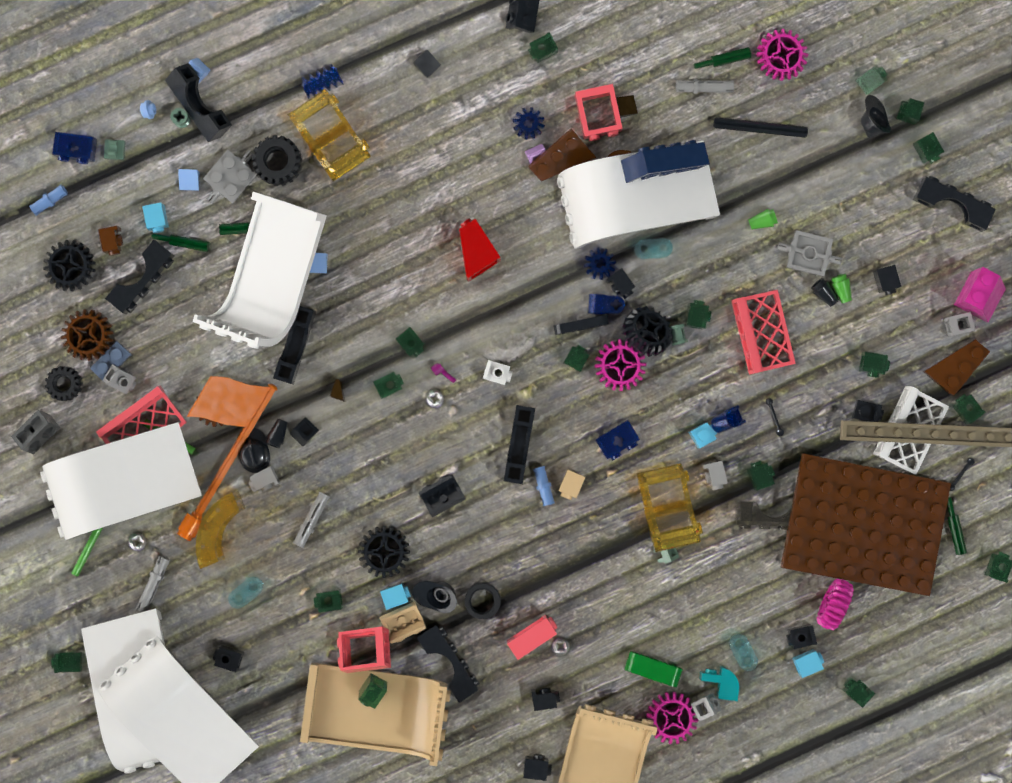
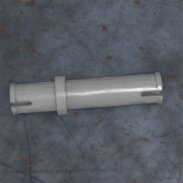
[676,79,734,94]
[293,491,330,548]
[136,555,170,612]

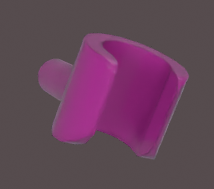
[431,363,456,383]

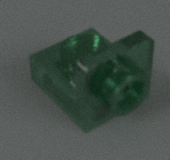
[855,65,888,95]
[51,652,82,673]

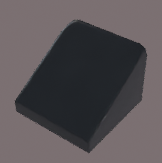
[414,50,441,78]
[290,417,319,446]

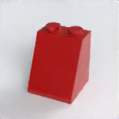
[459,218,501,282]

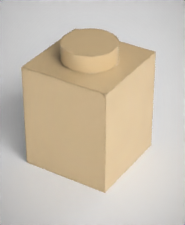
[558,469,585,500]

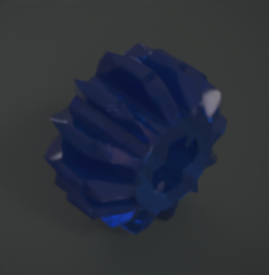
[513,107,545,140]
[584,247,616,280]

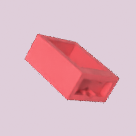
[575,84,623,141]
[507,615,558,660]
[337,627,391,673]

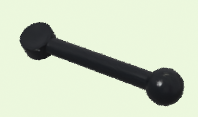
[766,398,784,436]
[950,458,975,491]

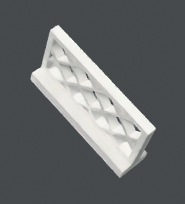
[873,386,949,475]

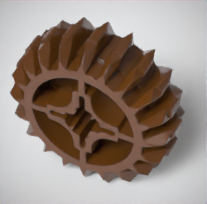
[61,309,114,361]

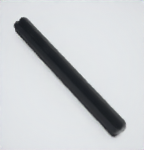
[713,117,808,138]

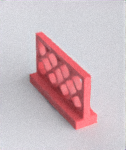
[731,290,796,375]
[96,386,187,444]

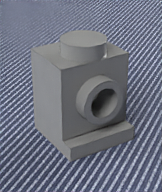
[944,312,976,337]
[103,364,136,394]
[702,461,728,490]
[249,466,281,492]
[691,693,721,722]

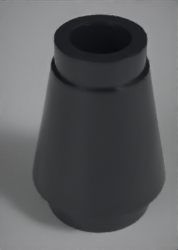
[811,278,839,307]
[265,419,288,449]

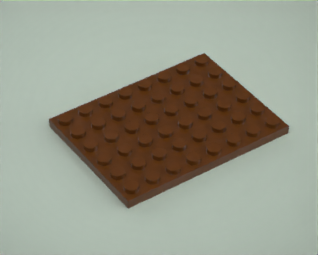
[781,454,951,596]

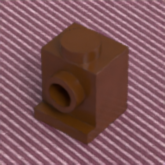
[98,226,123,256]

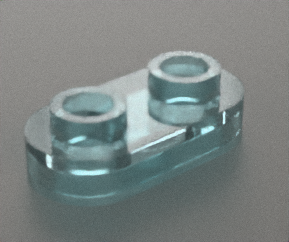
[634,238,673,260]
[228,577,263,609]
[729,634,758,671]

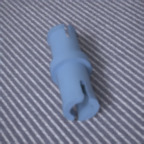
[29,184,68,216]
[533,466,555,506]

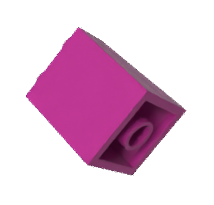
[954,267,1006,323]

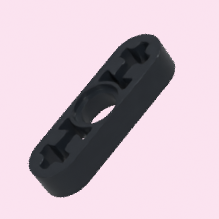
[553,315,609,335]

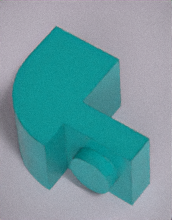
[699,666,739,701]

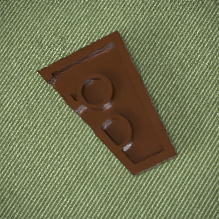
[528,128,596,182]
[923,339,990,396]

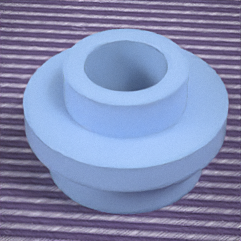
[140,100,156,119]

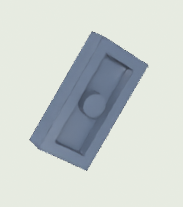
[90,341,132,382]

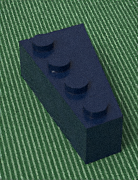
[621,140,710,183]

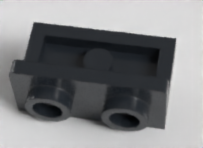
[506,0,540,33]
[419,474,466,518]

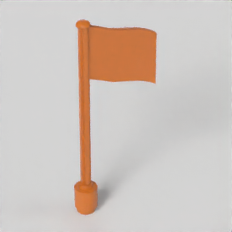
[177,376,277,541]

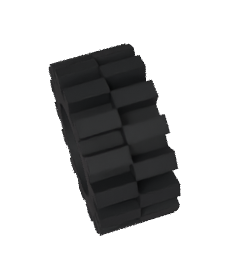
[45,366,83,401]

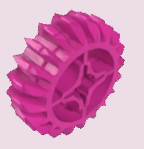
[756,29,808,81]
[594,339,646,391]
[817,579,854,630]
[646,691,698,744]

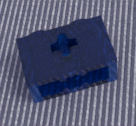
[52,132,97,165]
[595,420,640,461]

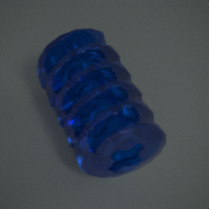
[301,64,344,101]

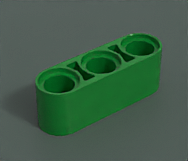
[624,651,683,688]

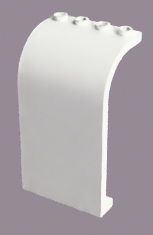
[557,141,720,249]
[193,192,327,349]
[40,422,202,541]
[81,608,165,774]
[97,636,259,783]

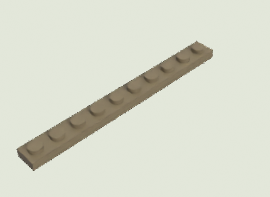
[840,420,1012,447]

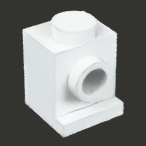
[483,360,513,385]

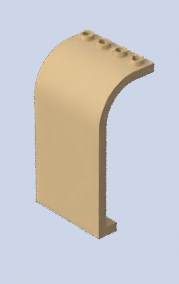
[300,663,451,766]
[558,704,657,783]

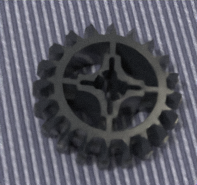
[43,240,96,292]
[622,306,673,357]
[358,526,410,578]

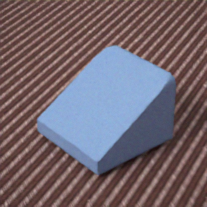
[189,58,210,84]
[178,169,200,191]
[310,253,328,274]

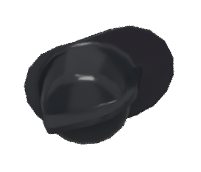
[861,95,891,138]
[237,428,270,473]
[412,581,457,613]

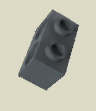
[11,410,60,454]

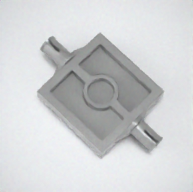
[203,150,257,204]
[777,230,843,277]

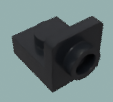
[852,400,884,422]

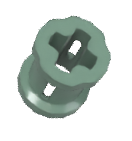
[170,108,191,128]
[670,324,688,346]

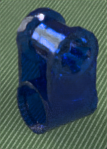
[588,294,625,314]
[711,405,746,433]

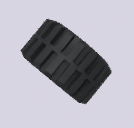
[252,135,303,186]

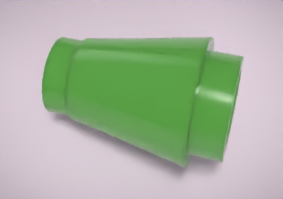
[748,209,778,230]
[831,274,852,303]

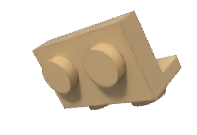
[380,601,426,644]

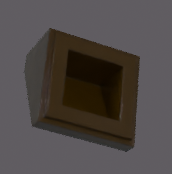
[616,95,638,118]
[330,379,345,402]

